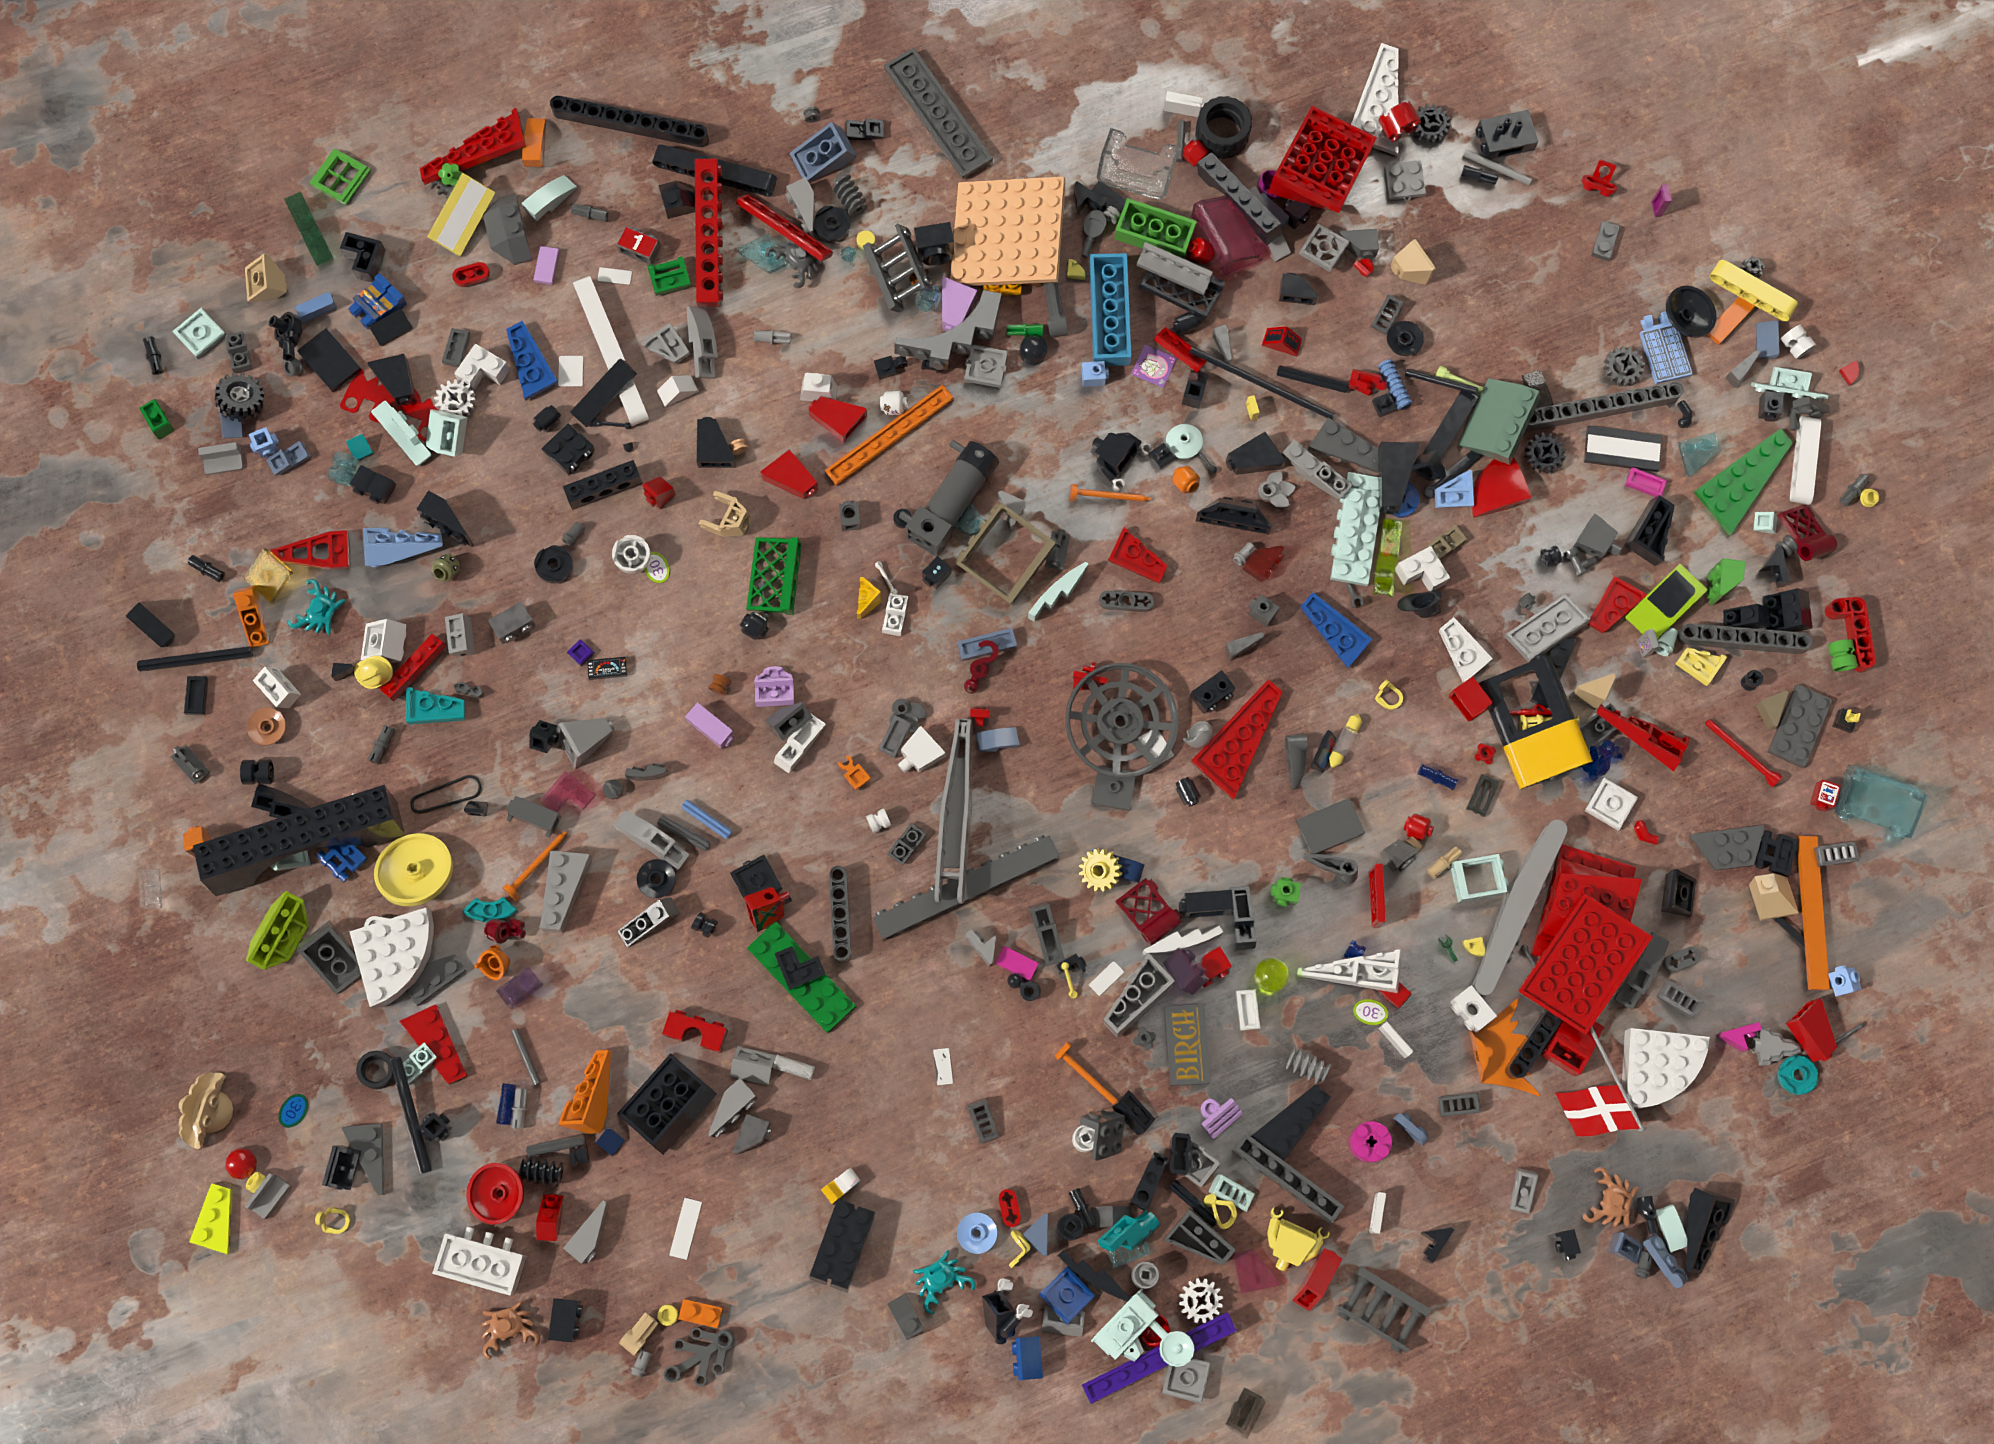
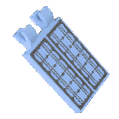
[1639,311,1692,385]

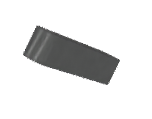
[829,865,852,963]

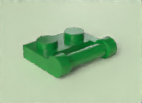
[647,256,691,296]

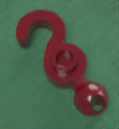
[964,640,999,694]

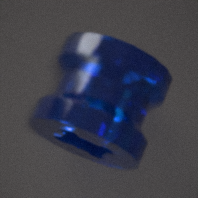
[1343,940,1366,958]

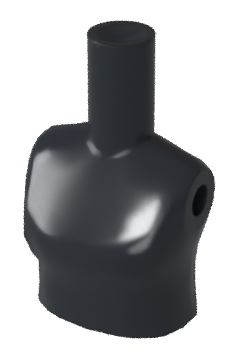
[1637,1196,1657,1234]

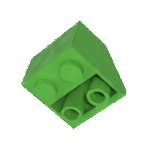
[1707,558,1745,605]

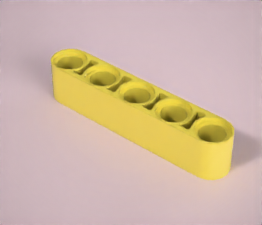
[1709,260,1798,321]

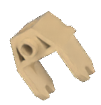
[698,491,752,537]

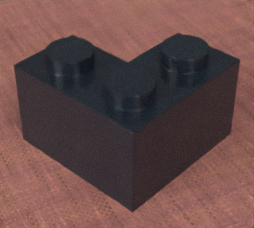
[340,232,386,282]

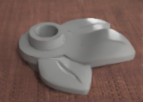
[1258,472,1295,508]

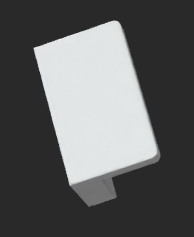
[1164,91,1202,117]

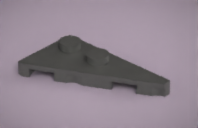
[342,1124,384,1195]

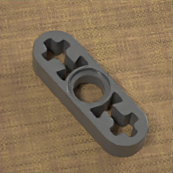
[1099,591,1154,612]

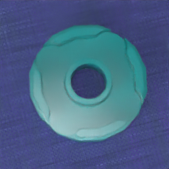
[1777,1055,1818,1095]

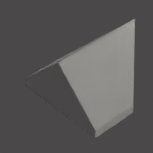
[1185,1141,1221,1187]

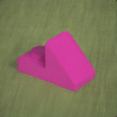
[1717,1022,1762,1052]

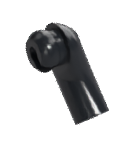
[1677,400,1693,428]

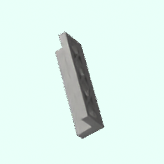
[1137,242,1213,295]

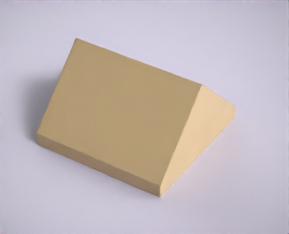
[1570,673,1616,709]

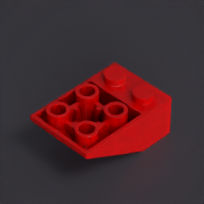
[1541,1021,1604,1077]

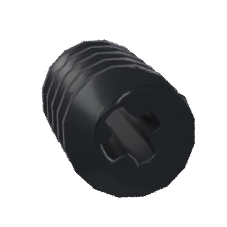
[519,1156,563,1187]

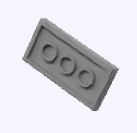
[1505,594,1590,662]

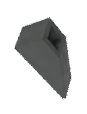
[1380,839,1419,872]
[618,897,681,947]

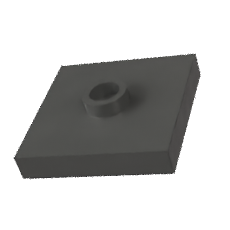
[1091,766,1136,811]

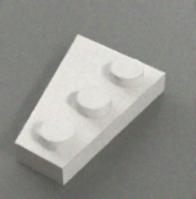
[1439,617,1493,683]

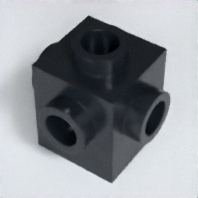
[529,720,559,753]
[420,1112,453,1142]

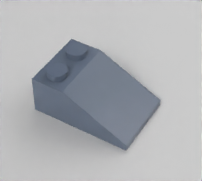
[790,122,857,182]

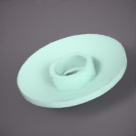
[1166,424,1203,459]

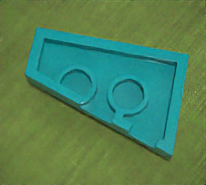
[406,687,466,725]

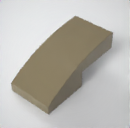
[1425,525,1467,560]

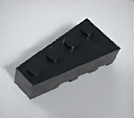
[1250,1085,1331,1161]

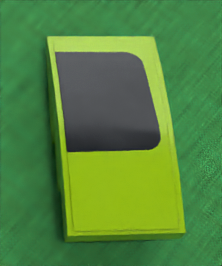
[1625,564,1708,639]

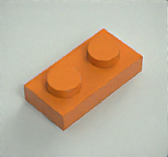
[678,1299,723,1328]

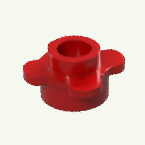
[1474,743,1496,765]

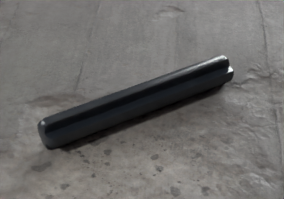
[1277,365,1349,393]

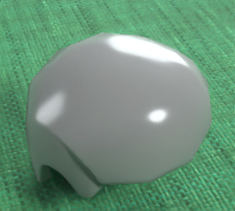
[1183,721,1213,748]

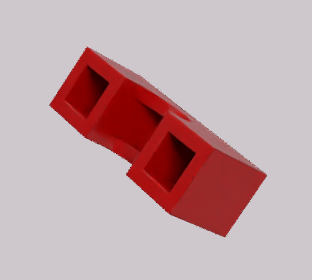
[662,1010,728,1053]

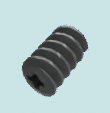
[833,174,868,217]

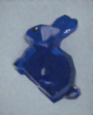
[1583,740,1623,781]

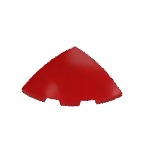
[1471,457,1532,518]

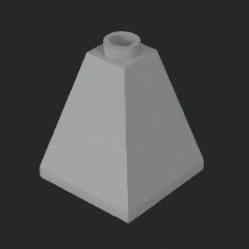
[557,718,614,769]

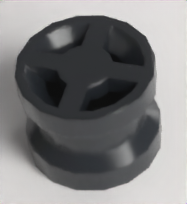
[1540,545,1562,567]
[569,1144,590,1167]

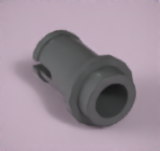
[562,521,585,546]
[1634,1251,1653,1279]

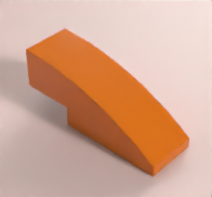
[522,118,546,167]

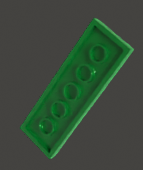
[747,922,856,1034]

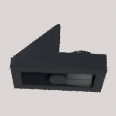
[1074,181,1106,214]
[1759,546,1790,588]
[1421,1227,1454,1264]

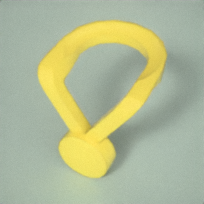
[1375,679,1403,710]
[1204,1194,1237,1229]
[315,1207,351,1234]
[1009,1229,1031,1268]

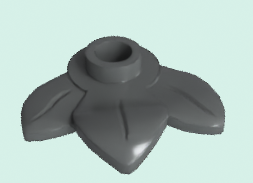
[889,698,927,734]

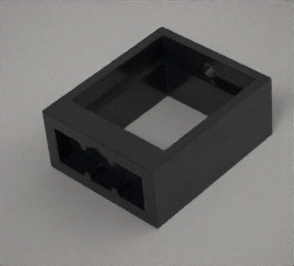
[1179,890,1234,919]

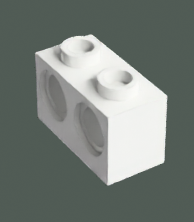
[253,667,301,708]

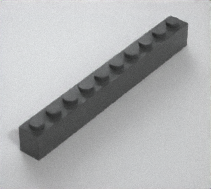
[873,835,1060,942]

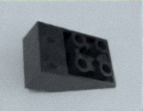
[416,490,474,547]

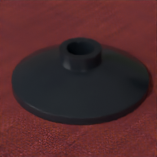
[1387,321,1424,356]
[637,859,676,898]

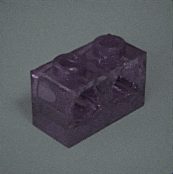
[496,966,543,1009]

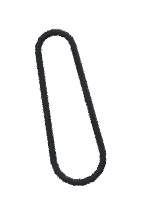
[410,775,481,813]

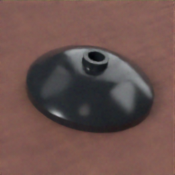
[1666,285,1717,338]

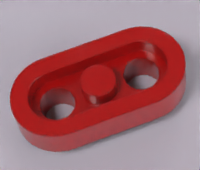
[452,262,490,287]

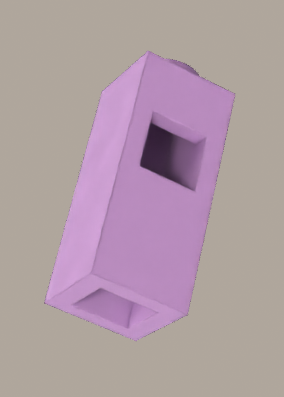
[685,702,734,749]

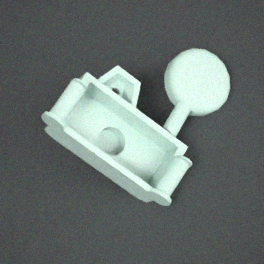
[1091,1288,1195,1367]

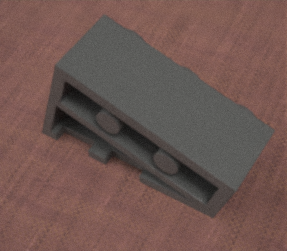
[1163,1208,1236,1265]

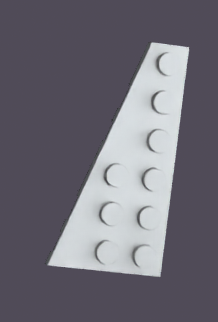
[1351,43,1398,156]

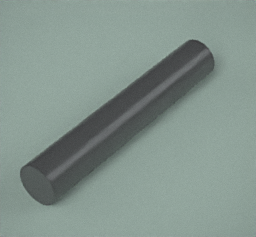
[1176,120,1186,163]

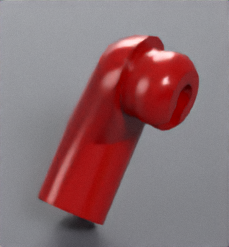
[1634,820,1659,845]

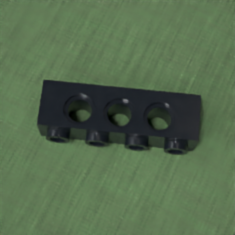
[563,460,643,510]

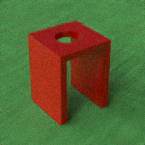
[1449,676,1492,722]

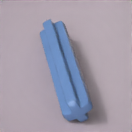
[682,800,732,839]

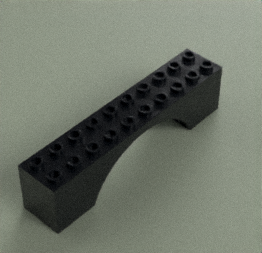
[193,784,406,896]

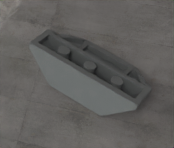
[483,194,532,265]

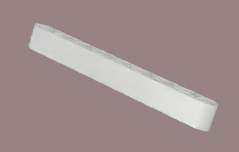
[573,276,649,426]

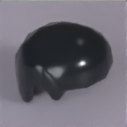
[1019,335,1048,365]

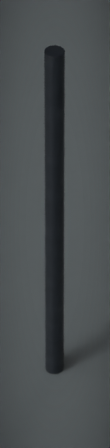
[1189,346,1334,419]

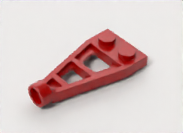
[270,530,350,570]

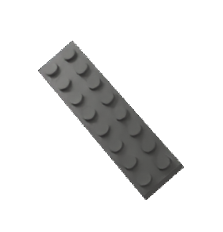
[884,48,993,180]

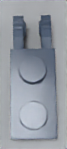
[1643,1233,1688,1289]

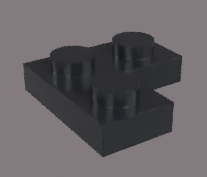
[774,946,826,990]

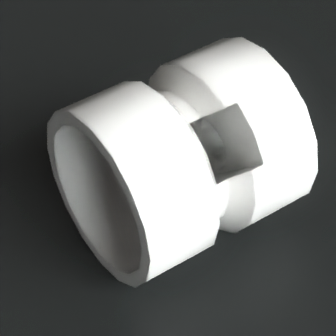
[1781,324,1816,360]
[1072,1125,1095,1153]

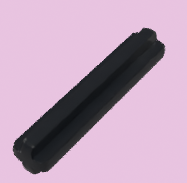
[1169,1180,1220,1226]

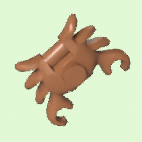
[1582,1167,1639,1227]
[481,1300,540,1360]

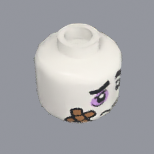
[880,391,908,415]

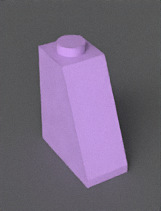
[942,276,977,331]

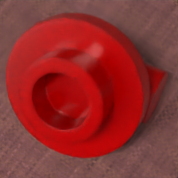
[1353,258,1374,278]

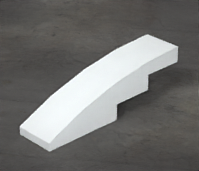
[1142,926,1223,956]

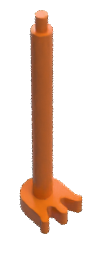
[1069,484,1151,502]
[503,831,568,902]
[1054,1041,1117,1104]

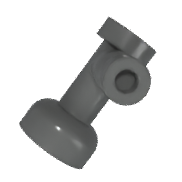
[1563,547,1597,576]

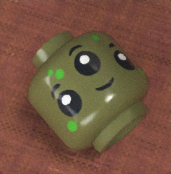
[432,554,461,582]

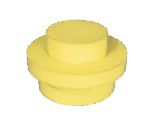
[1860,489,1879,507]

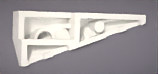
[1297,949,1401,993]

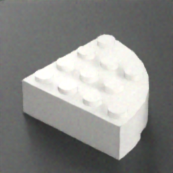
[350,908,434,1009]
[1622,1028,1710,1110]

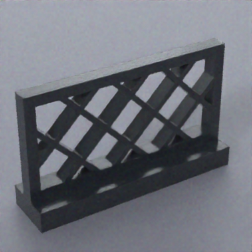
[1139,271,1225,319]

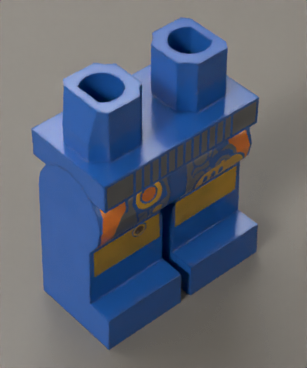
[348,273,407,330]

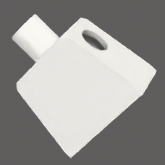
[800,373,837,401]
[898,726,945,773]

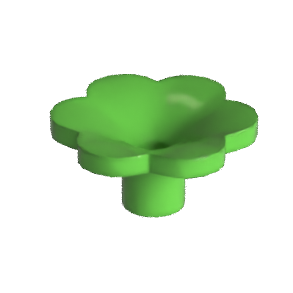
[438,163,462,186]

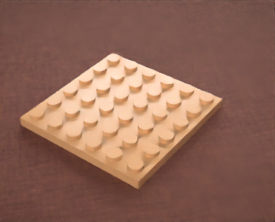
[950,177,1066,286]

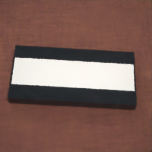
[1584,426,1662,472]

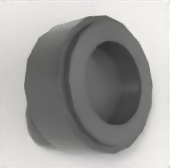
[283,358,304,377]
[603,779,623,800]

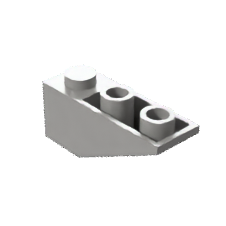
[785,177,815,238]
[708,1078,757,1138]

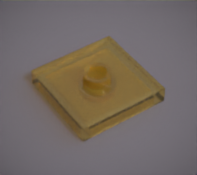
[244,548,294,602]

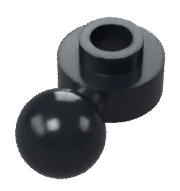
[1007,973,1041,1001]

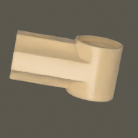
[619,1312,659,1356]

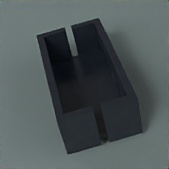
[809,1199,875,1293]

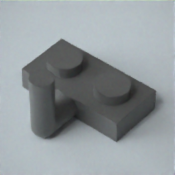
[1789,396,1830,431]

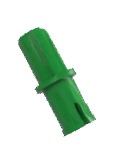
[1006,323,1043,337]

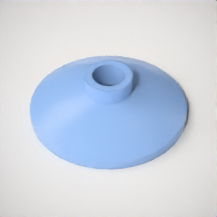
[957,1213,997,1254]

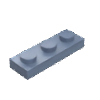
[957,628,1017,661]

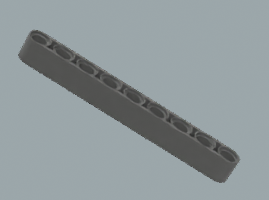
[1526,382,1684,431]

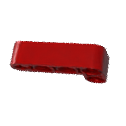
[1825,597,1876,673]

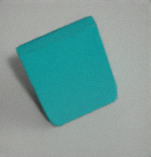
[346,434,373,462]

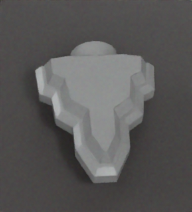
[1751,1026,1801,1066]

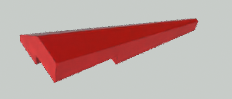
[1596,704,1690,772]

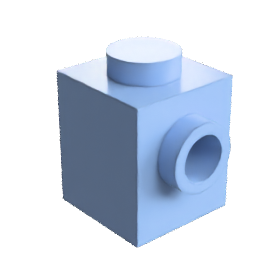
[1081,361,1109,387]

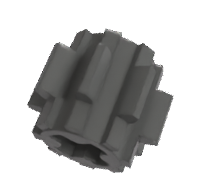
[1740,256,1765,277]

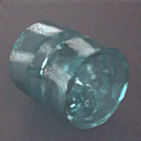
[327,452,359,486]

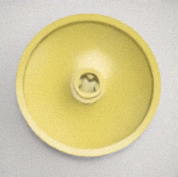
[374,833,453,906]

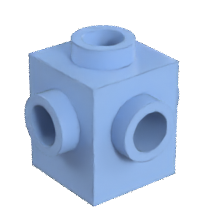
[249,427,279,458]
[1828,965,1862,996]

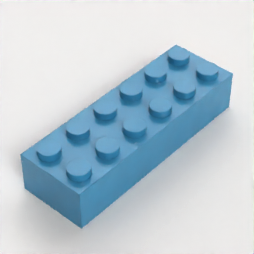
[1089,253,1131,366]

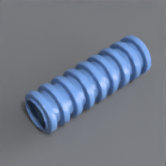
[1378,359,1413,410]

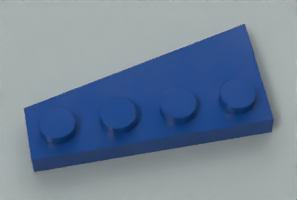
[506,321,558,401]
[1300,592,1372,668]

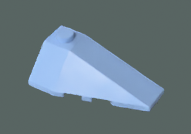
[363,528,443,567]

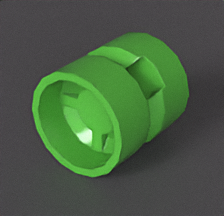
[1828,640,1858,672]

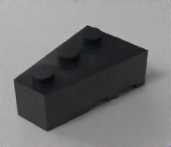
[1624,495,1675,566]

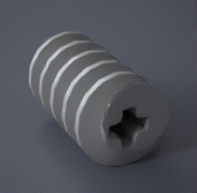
[1286,1046,1331,1084]

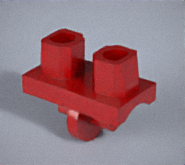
[1073,662,1108,693]

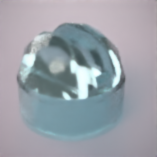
[840,246,856,263]

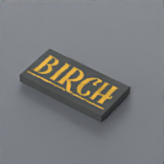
[1164,1004,1210,1086]

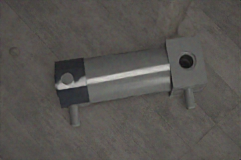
[899,440,1000,557]

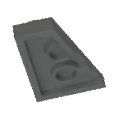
[406,954,467,1006]

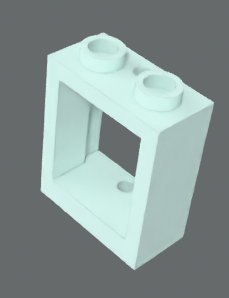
[1450,854,1509,903]

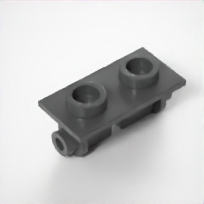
[1045,529,1070,570]
[171,744,210,785]

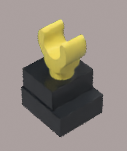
[1832,708,1861,733]

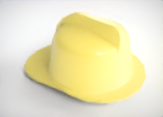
[354,655,393,689]

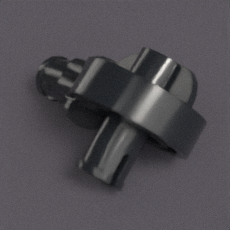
[269,312,302,361]

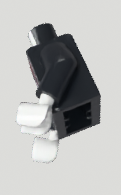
[1092,432,1152,492]
[982,1278,1033,1345]

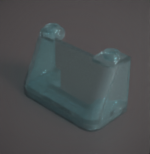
[1834,764,1929,839]

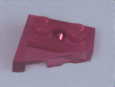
[1233,1249,1280,1293]

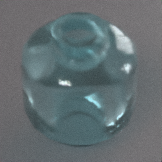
[915,284,941,312]

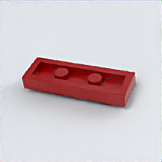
[1154,327,1208,373]

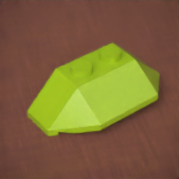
[246,891,309,970]

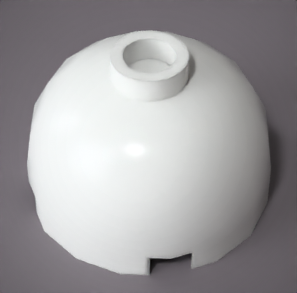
[612,535,651,574]

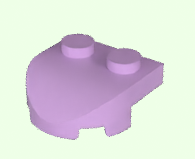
[754,666,794,707]

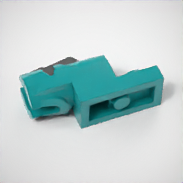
[1097,1210,1160,1252]

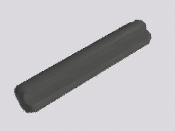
[657,816,711,851]
[526,1134,586,1157]

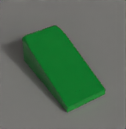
[139,399,174,439]

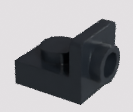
[1055,954,1087,974]

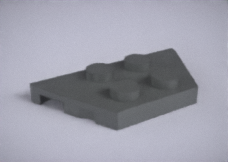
[1689,825,1764,871]

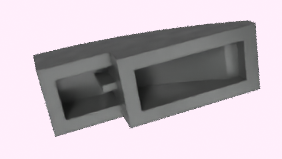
[1029,901,1065,966]

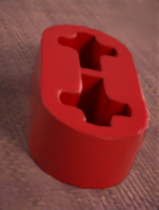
[998,1189,1021,1227]

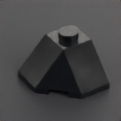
[658,181,695,219]

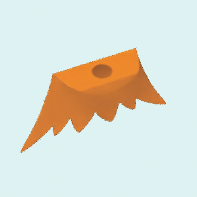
[1469,998,1540,1096]

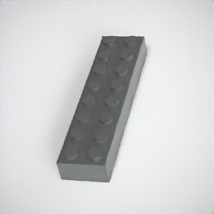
[1549,703,1617,781]

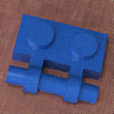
[316,845,368,882]

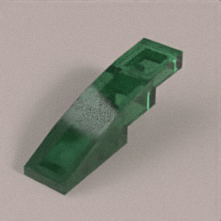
[284,191,334,266]

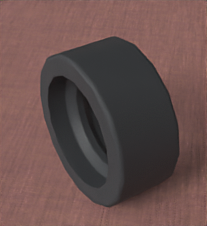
[356,1050,394,1090]

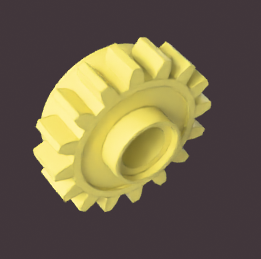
[1079,848,1122,892]

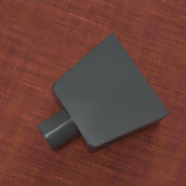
[1573,513,1622,559]

